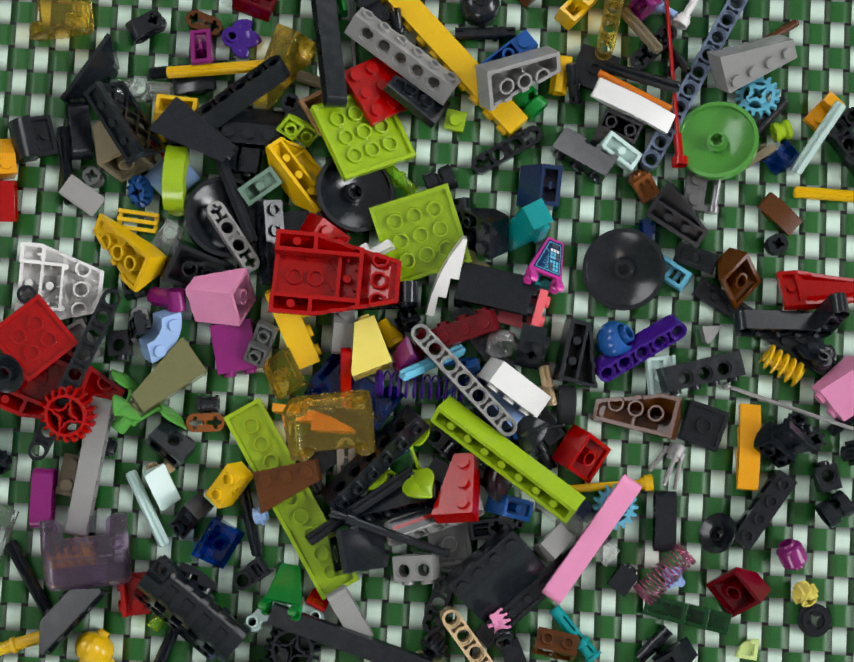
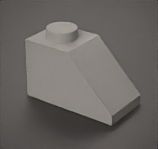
[331,310,355,354]

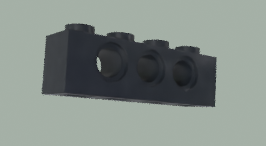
[253,200,285,285]
[656,350,746,396]
[734,470,798,551]

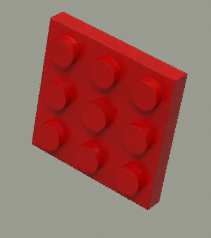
[345,57,410,127]
[0,294,79,382]

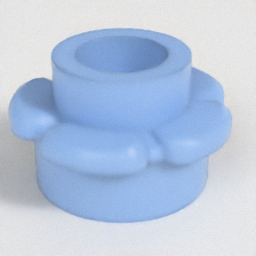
[252,505,269,525]

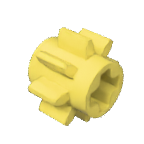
[791,581,819,607]

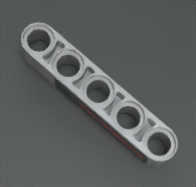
[383,494,485,546]

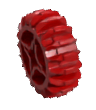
[39,385,98,443]

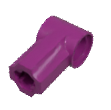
[147,287,186,312]

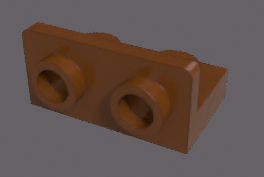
[531,627,579,662]

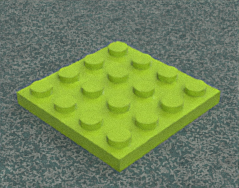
[310,94,416,182]
[369,183,472,281]

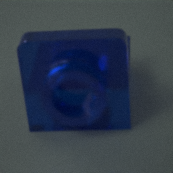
[764,140,800,175]

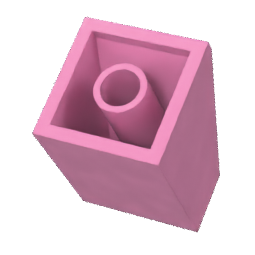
[185,268,256,326]
[811,355,854,421]

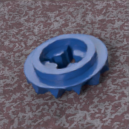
[126,175,153,208]

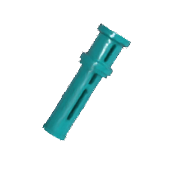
[549,605,601,662]

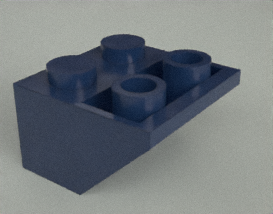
[516,164,563,211]

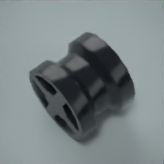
[764,233,788,256]

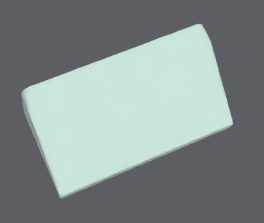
[599,130,643,172]
[144,463,181,511]

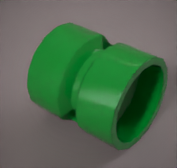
[512,86,549,121]

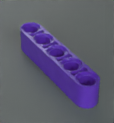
[594,315,687,382]

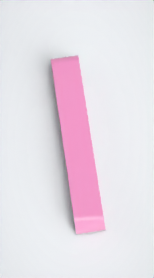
[542,474,642,605]

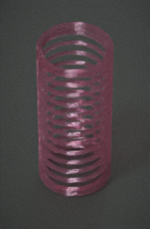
[633,543,696,606]

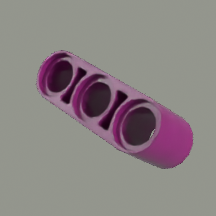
[29,467,58,529]

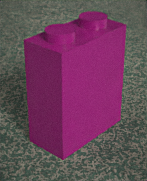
[210,318,260,378]

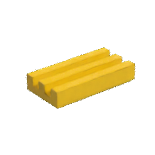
[117,208,160,235]

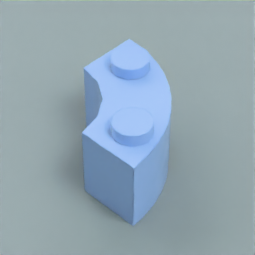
[139,309,182,363]

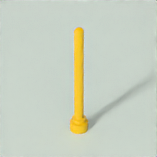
[570,474,654,493]

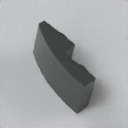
[243,319,279,368]

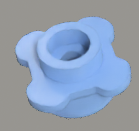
[662,567,685,590]

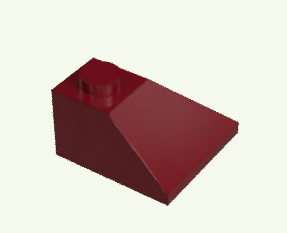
[706,567,771,618]

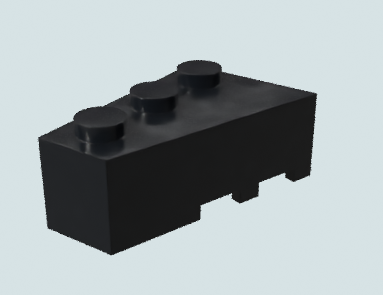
[552,318,598,389]

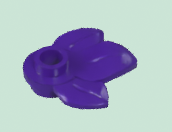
[221,19,262,58]

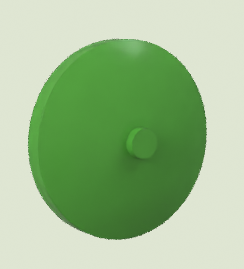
[679,101,759,180]

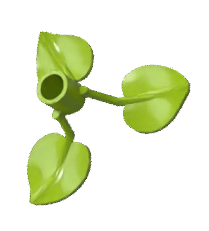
[366,418,434,498]

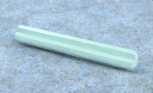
[791,101,846,175]
[126,470,169,547]

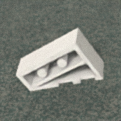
[477,357,551,417]

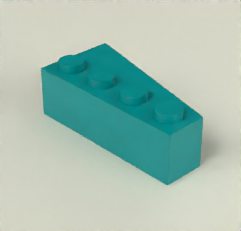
[508,198,554,252]

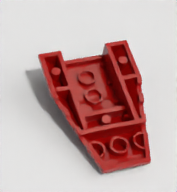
[268,229,402,316]
[0,351,125,425]

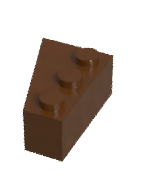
[253,459,322,514]

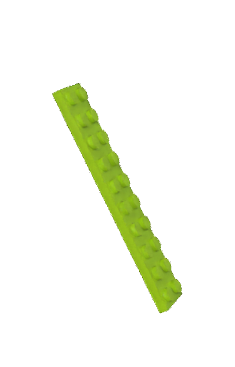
[223,397,360,600]

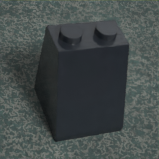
[328,525,390,576]

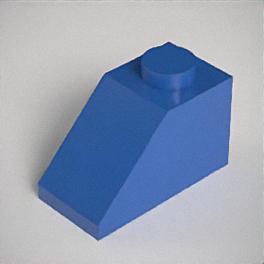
[485,494,534,522]

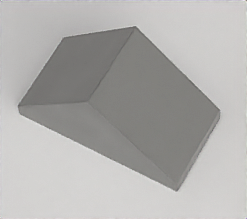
[532,522,575,563]

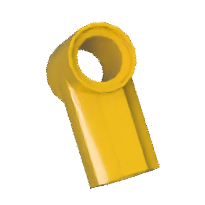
[548,55,573,96]

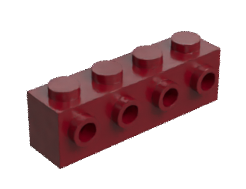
[415,307,501,356]

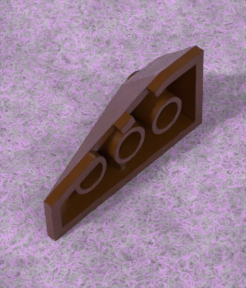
[591,393,682,441]

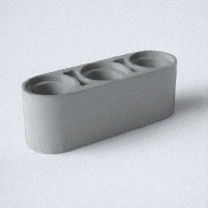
[326,584,374,637]

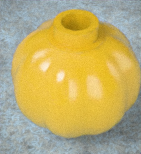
[75,628,114,662]

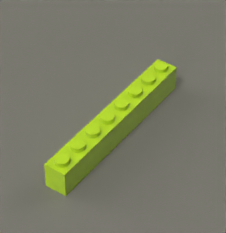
[430,396,586,524]

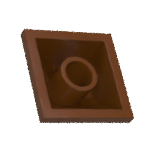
[717,247,761,309]

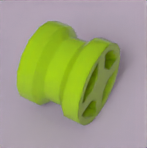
[770,119,793,143]

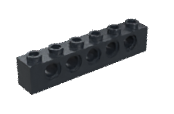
[320,404,430,512]

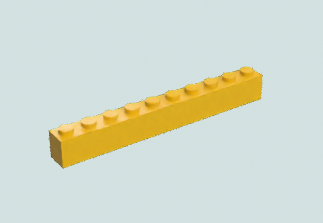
[380,0,528,138]

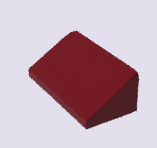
[232,0,277,22]

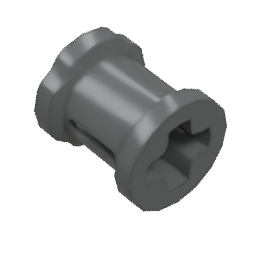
[82,166,105,188]

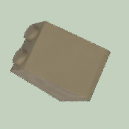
[92,111,155,182]

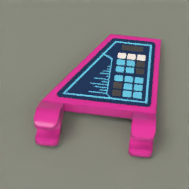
[523,237,564,295]

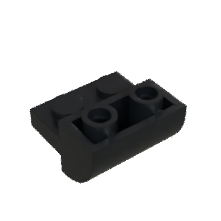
[590,107,644,147]
[8,114,59,164]
[754,420,814,468]

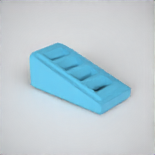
[663,255,693,293]

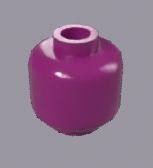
[776,538,808,571]

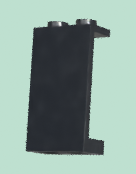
[454,262,539,323]

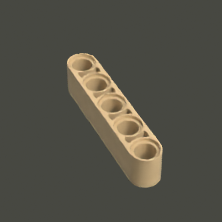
[440,606,493,662]

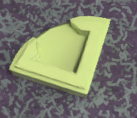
[734,639,759,661]

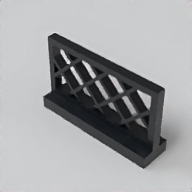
[83,81,166,164]

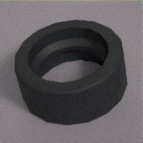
[556,385,577,425]

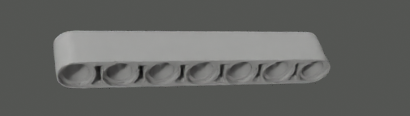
[411,324,517,436]
[65,396,113,538]

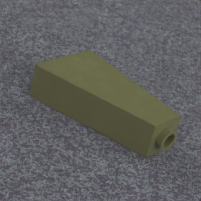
[130,337,207,415]

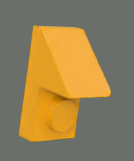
[803,91,845,132]

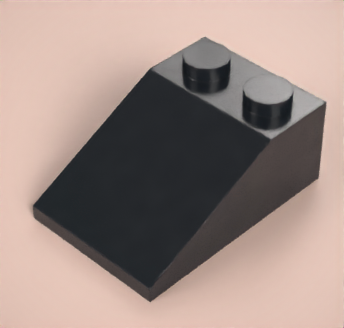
[160,237,235,289]

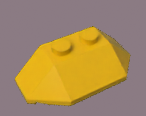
[265,137,321,214]

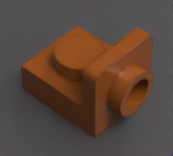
[626,169,660,204]

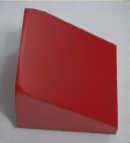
[306,587,329,612]

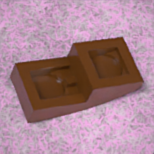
[757,192,802,236]

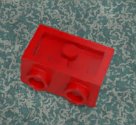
[116,571,152,617]

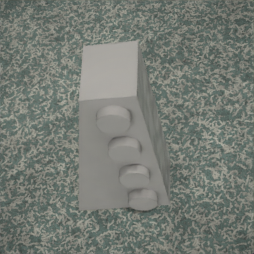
[707,34,798,94]
[475,46,561,111]

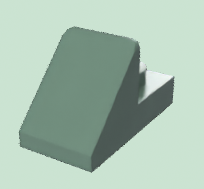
[237,166,283,206]

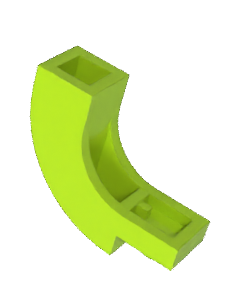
[162,145,190,216]

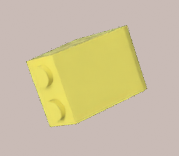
[351,314,393,381]

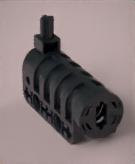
[134,555,252,662]

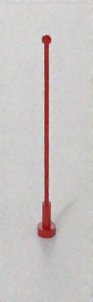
[664,0,688,168]

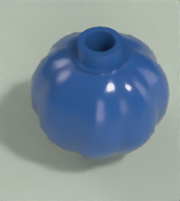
[596,321,634,357]

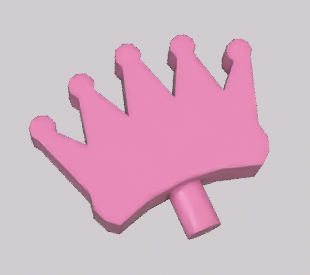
[487,607,511,634]

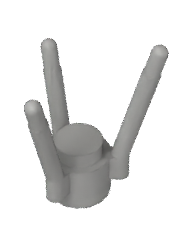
[648,441,686,490]

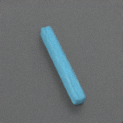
[398,344,466,381]

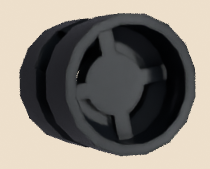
[422,164,458,192]
[815,490,854,529]

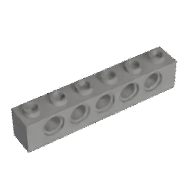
[344,7,461,106]

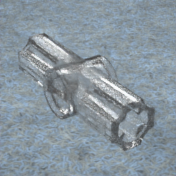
[110,78,173,102]

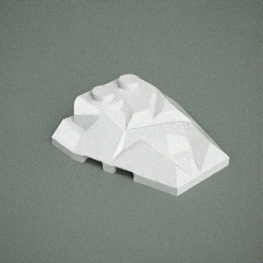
[14,241,104,320]

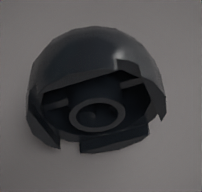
[460,0,500,27]

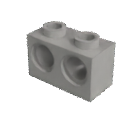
[392,553,441,585]

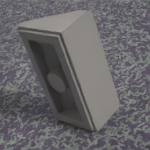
[58,174,105,217]

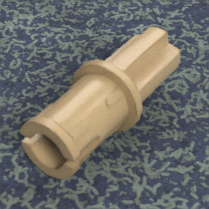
[539,365,557,407]

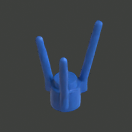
[441,356,481,399]

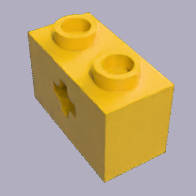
[205,461,254,509]

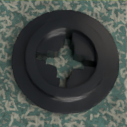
[797,603,831,637]

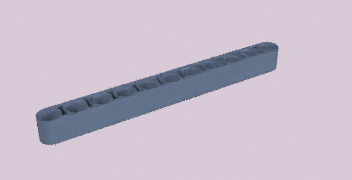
[639,0,748,172]

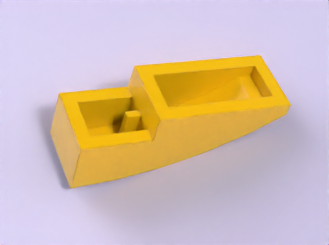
[554,0,598,31]

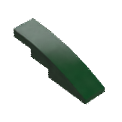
[643,593,732,635]

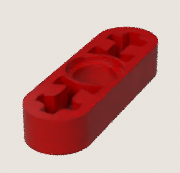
[340,347,352,404]

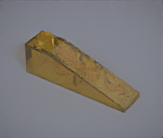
[252,23,316,110]

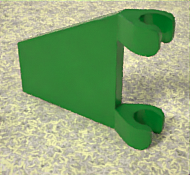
[258,563,303,621]

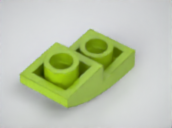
[276,113,319,148]

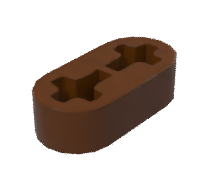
[185,10,223,38]

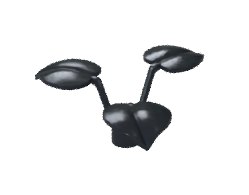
[470,408,551,502]

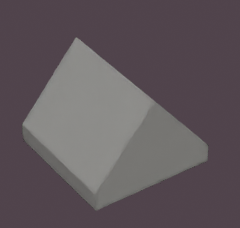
[698,326,721,345]

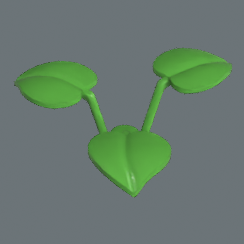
[110,369,187,434]

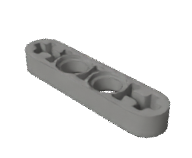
[206,201,260,273]

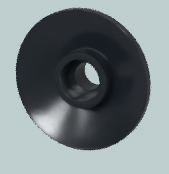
[0,353,24,393]
[699,513,736,554]

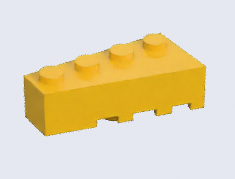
[265,288,322,371]

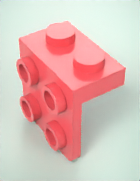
[497,289,551,329]

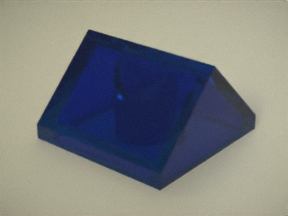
[191,516,245,569]

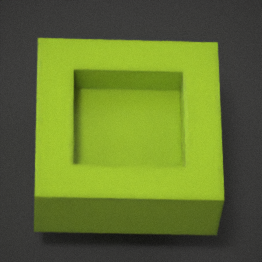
[443,109,467,134]

